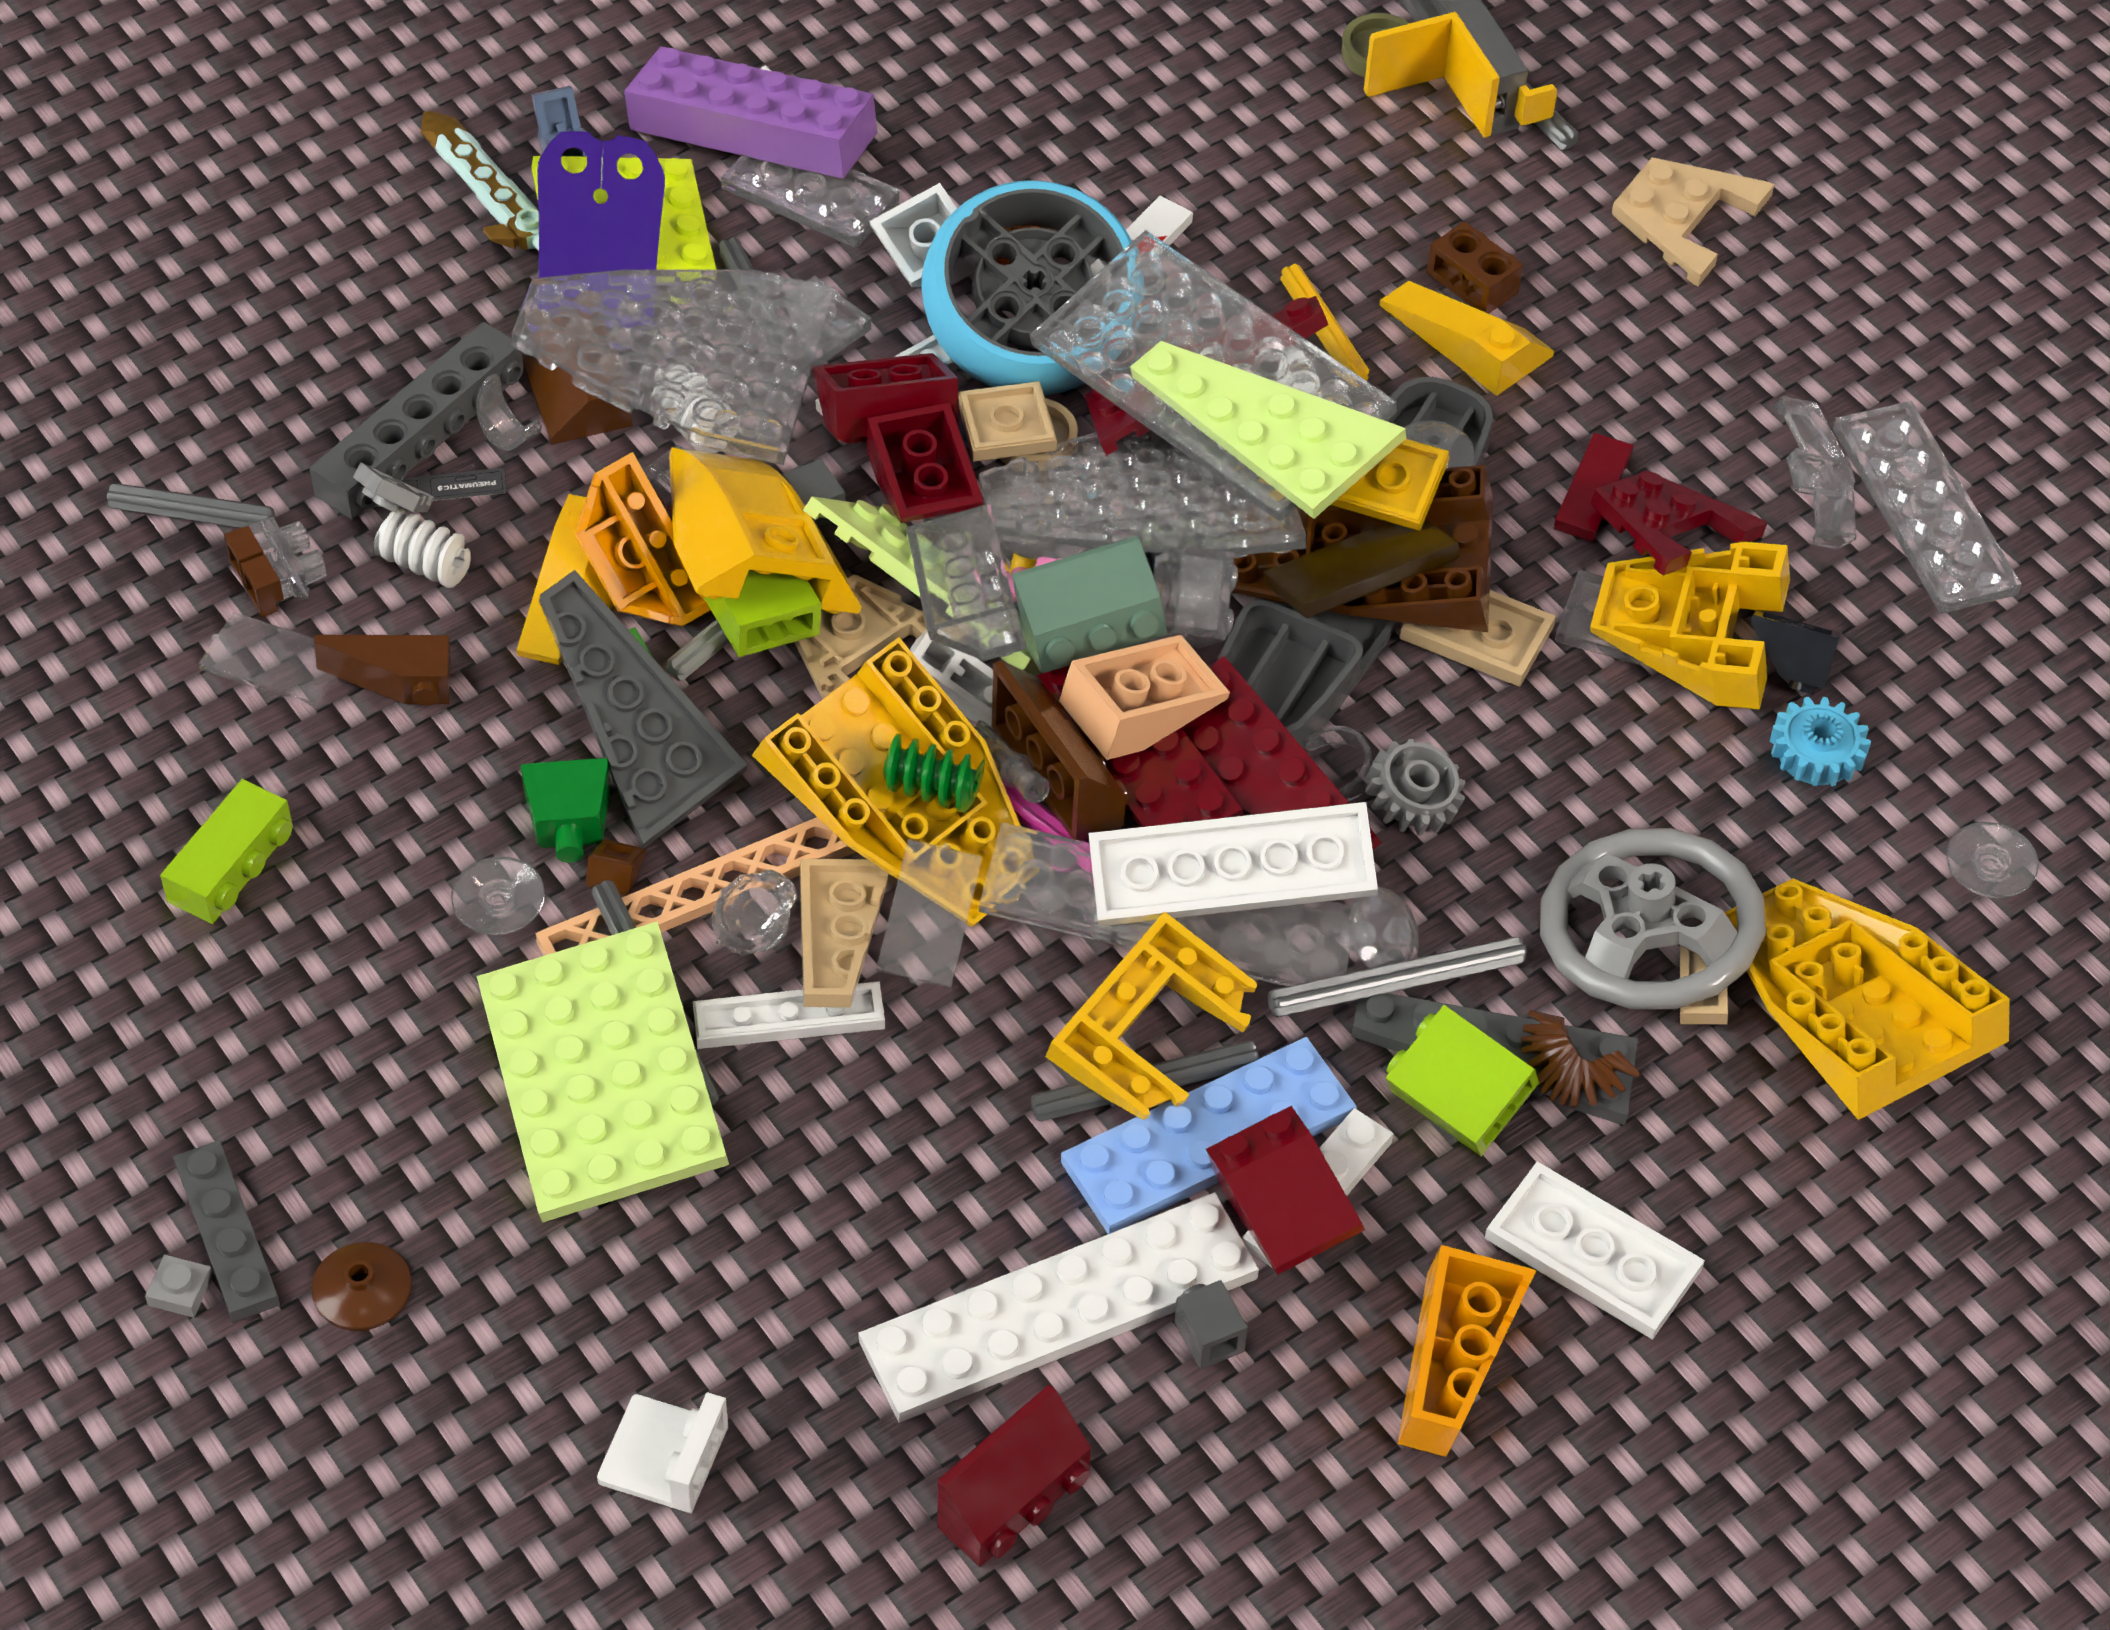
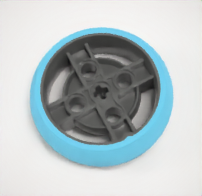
[922,180,1145,395]

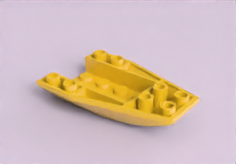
[669,448,862,614]

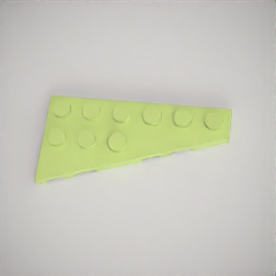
[1130,341,1406,519]
[803,496,1041,675]

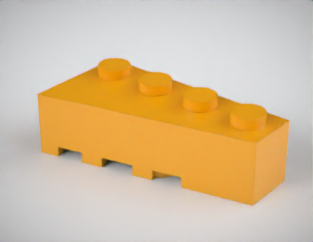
[1397,1245,1536,1457]

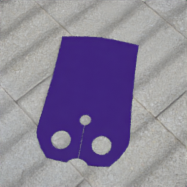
[537,131,665,331]

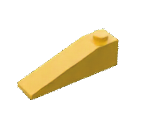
[1380,281,1554,396]

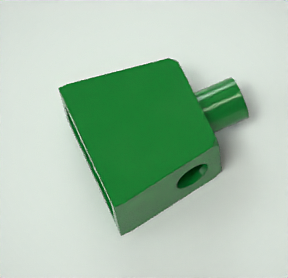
[521,758,611,863]

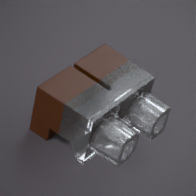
[224,517,327,618]

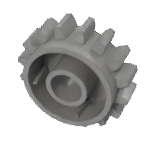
[1365,739,1465,835]

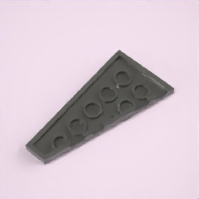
[539,570,748,848]

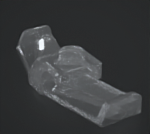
[1774,396,1856,549]

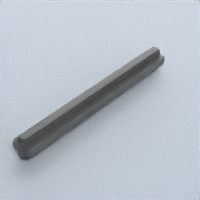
[1031,1040,1259,1121]

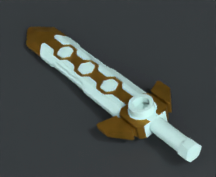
[421,111,539,251]

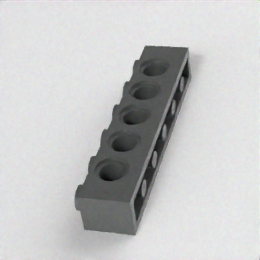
[309,321,524,520]

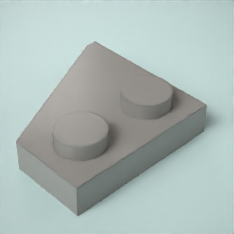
[353,462,435,512]

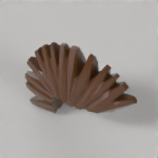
[1521,1010,1641,1107]

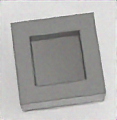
[145,1255,213,1318]

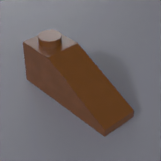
[314,635,451,706]

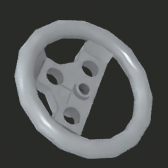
[1540,828,1766,1010]

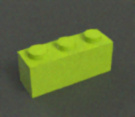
[160,779,293,924]

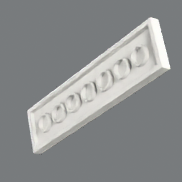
[859,1193,1259,1423]

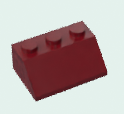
[813,353,959,443]
[937,1384,1091,1568]

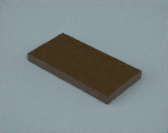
[1263,518,1460,618]

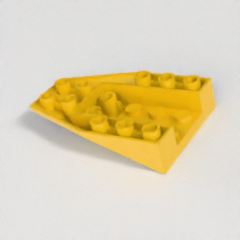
[752,637,1040,927]
[1724,878,2010,1120]

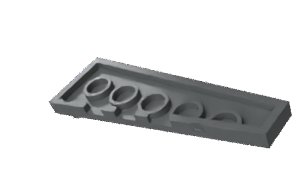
[1351,993,1638,1125]

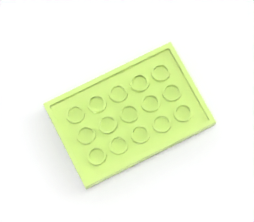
[477,922,729,1223]

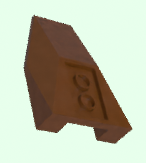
[1223,465,1493,632]

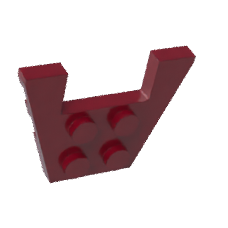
[1590,471,1768,576]

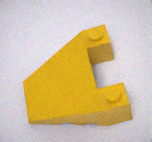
[1590,542,1790,710]

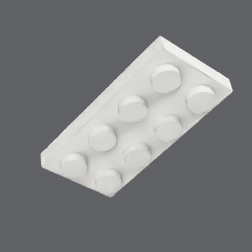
[1485,1161,1705,1340]

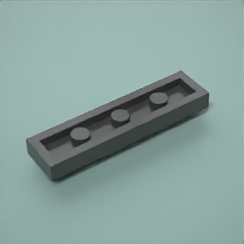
[173,1140,280,1323]

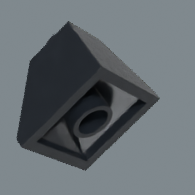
[1751,610,1841,694]

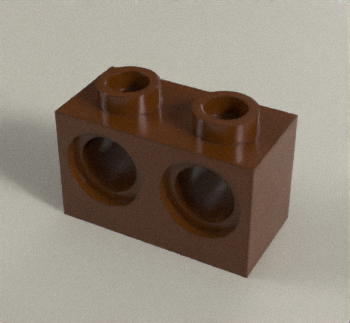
[1427,221,1523,313]

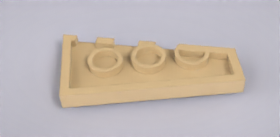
[800,859,890,1007]

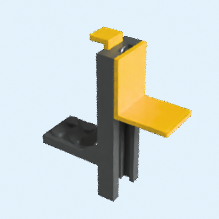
[1364,0,1557,138]

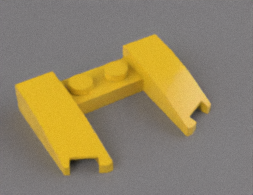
[1045,911,1257,1120]

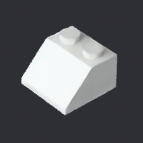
[869,183,974,287]

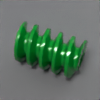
[883,733,985,813]

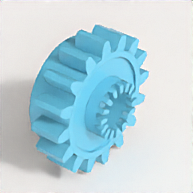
[1769,697,1871,786]

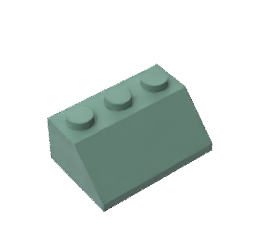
[1011,536,1168,674]

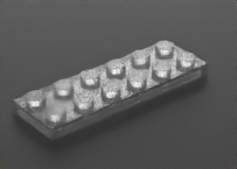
[1833,401,2022,614]

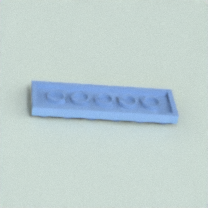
[1061,1037,1357,1234]

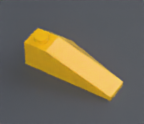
[516,494,614,665]

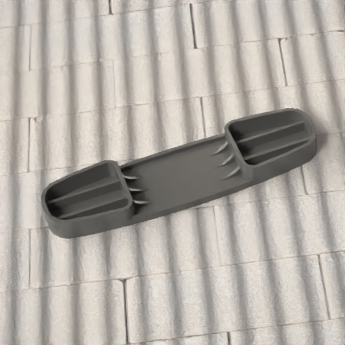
[1217,377,1493,749]

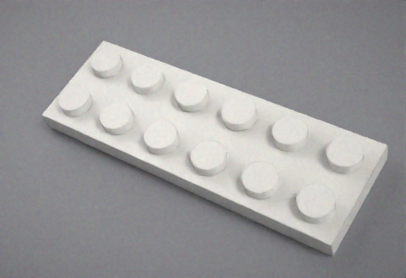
[1088,802,1378,926]

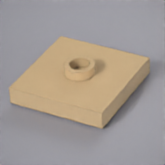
[958,381,1057,462]

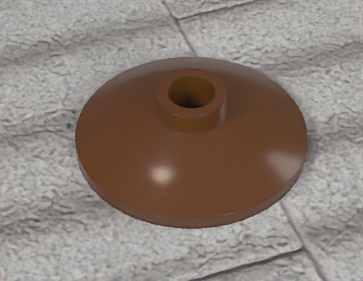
[312,1242,412,1331]

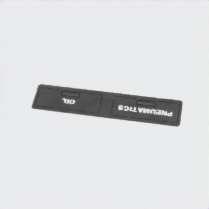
[372,468,506,507]

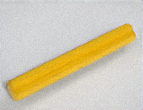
[1281,264,1369,386]

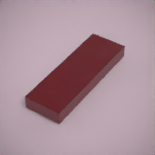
[1553,433,1634,542]

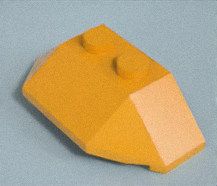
[575,452,711,627]

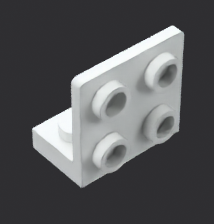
[597,1392,728,1514]

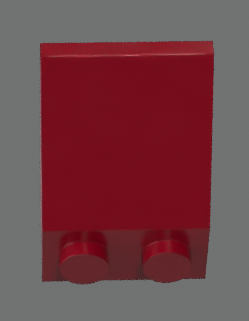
[866,402,984,523]
[1206,1105,1365,1275]

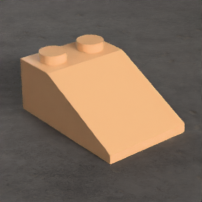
[1059,635,1230,760]

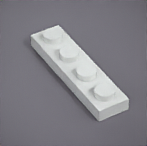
[1242,1108,1393,1268]

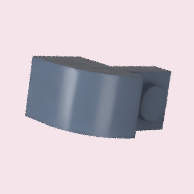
[531,86,587,157]

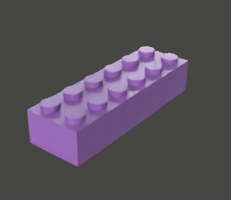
[624,46,877,179]

